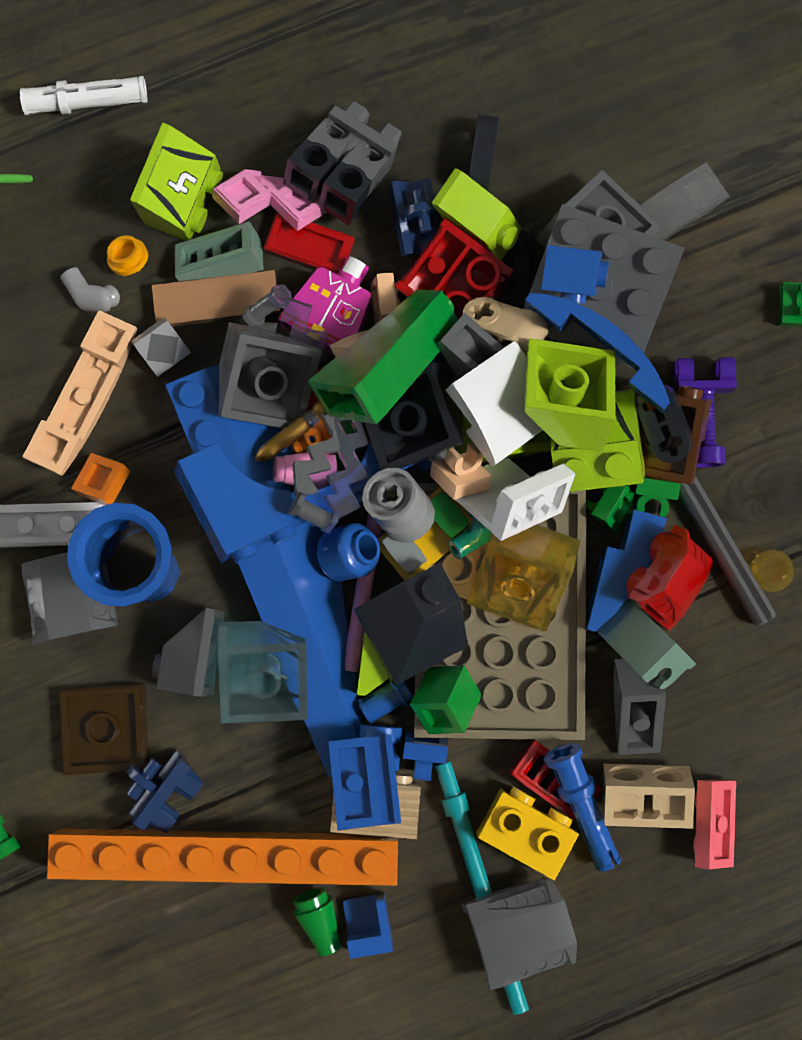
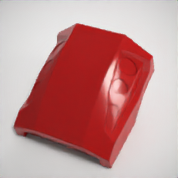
[395,218,514,320]
[627,525,713,632]

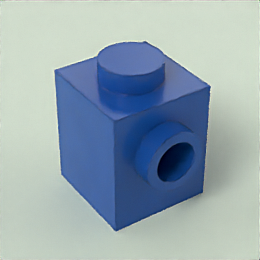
[541,245,609,303]

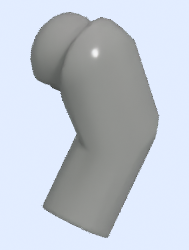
[60,267,120,312]

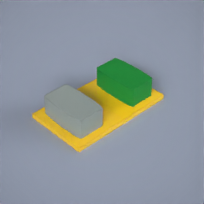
[378,487,474,580]

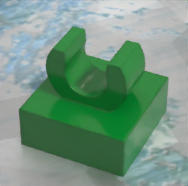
[778,282,802,327]
[631,476,681,517]
[586,485,637,534]

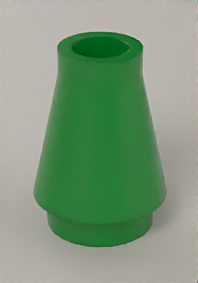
[293,887,342,957]

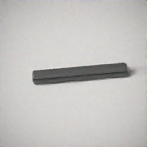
[679,476,776,626]

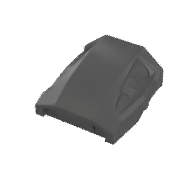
[21,552,119,645]
[462,877,577,990]

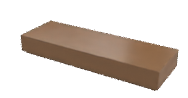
[152,270,280,327]

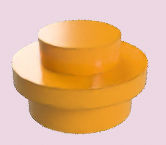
[107,235,148,276]

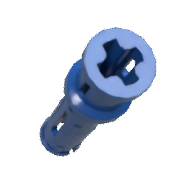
[544,743,621,872]

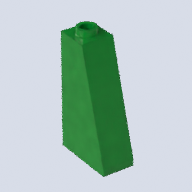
[308,290,458,424]

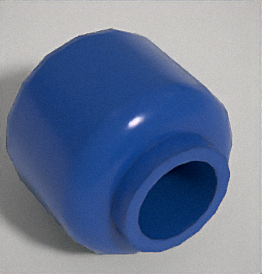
[317,523,380,582]

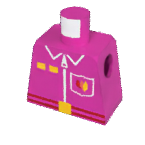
[278,256,372,355]

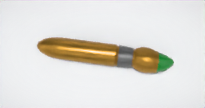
[255,401,326,462]

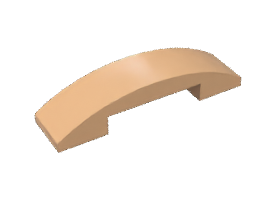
[23,310,137,476]

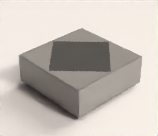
[131,317,191,377]

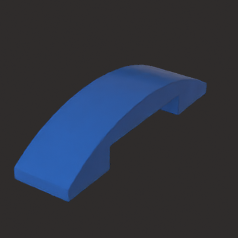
[526,293,670,413]

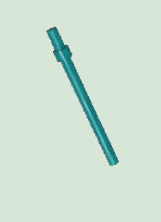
[435,761,529,1015]

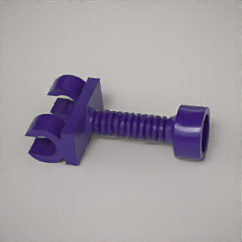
[674,357,737,468]

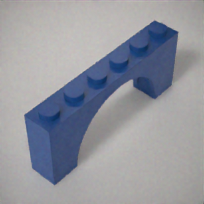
[174,437,449,564]

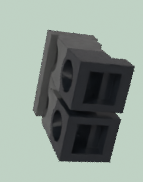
[283,101,401,226]

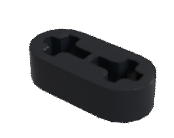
[469,114,499,191]
[636,384,693,463]

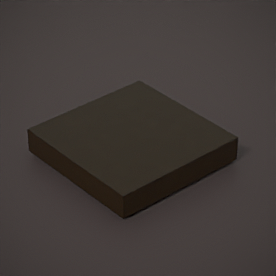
[58,684,149,775]

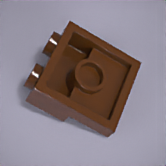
[622,385,712,485]

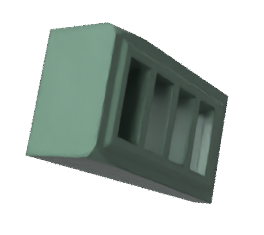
[174,221,264,281]

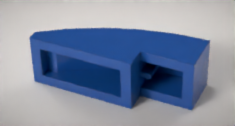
[585,510,667,632]

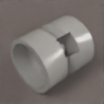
[362,468,435,542]

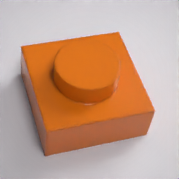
[71,453,131,505]

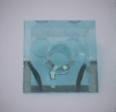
[218,621,308,724]

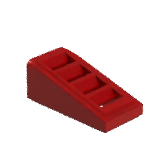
[509,739,602,823]

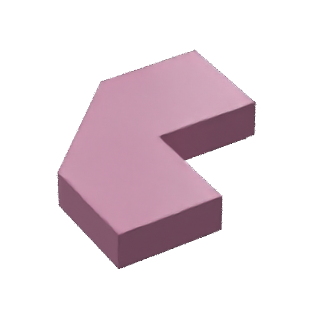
[213,169,327,231]

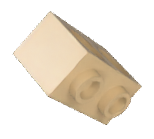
[602,764,695,829]

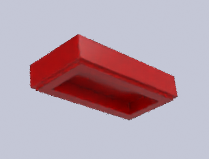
[263,212,355,275]

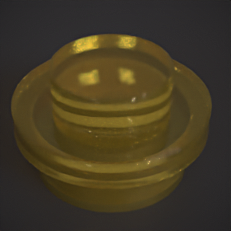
[751,550,794,592]

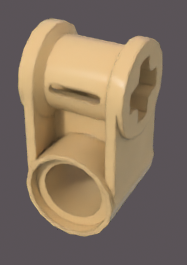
[463,297,549,357]

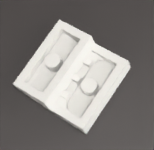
[446,341,542,467]

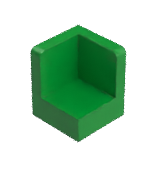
[410,665,481,734]

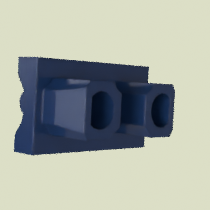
[388,178,440,258]
[126,749,203,833]

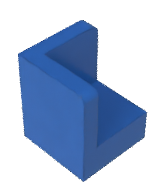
[343,892,393,959]

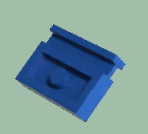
[328,734,401,831]

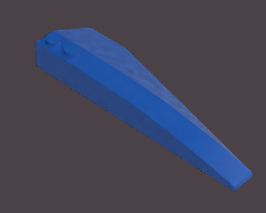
[166,365,363,777]

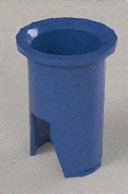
[67,503,181,607]

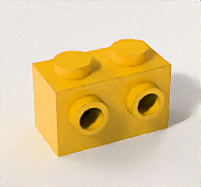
[476,786,579,881]

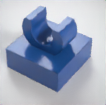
[403,731,448,781]

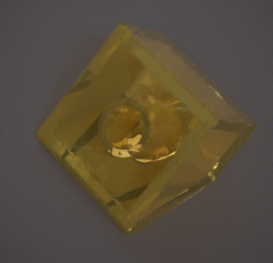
[466,524,581,632]

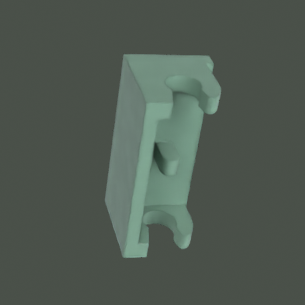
[597,598,696,689]

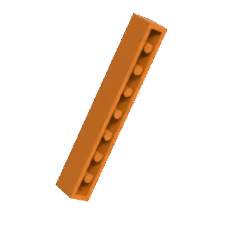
[47,828,398,886]

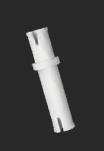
[20,76,148,115]

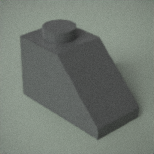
[613,659,666,755]

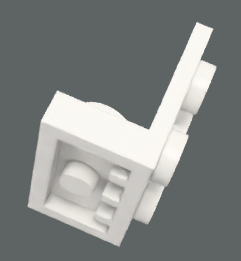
[455,458,575,541]

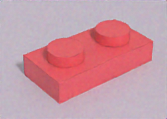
[693,779,736,870]

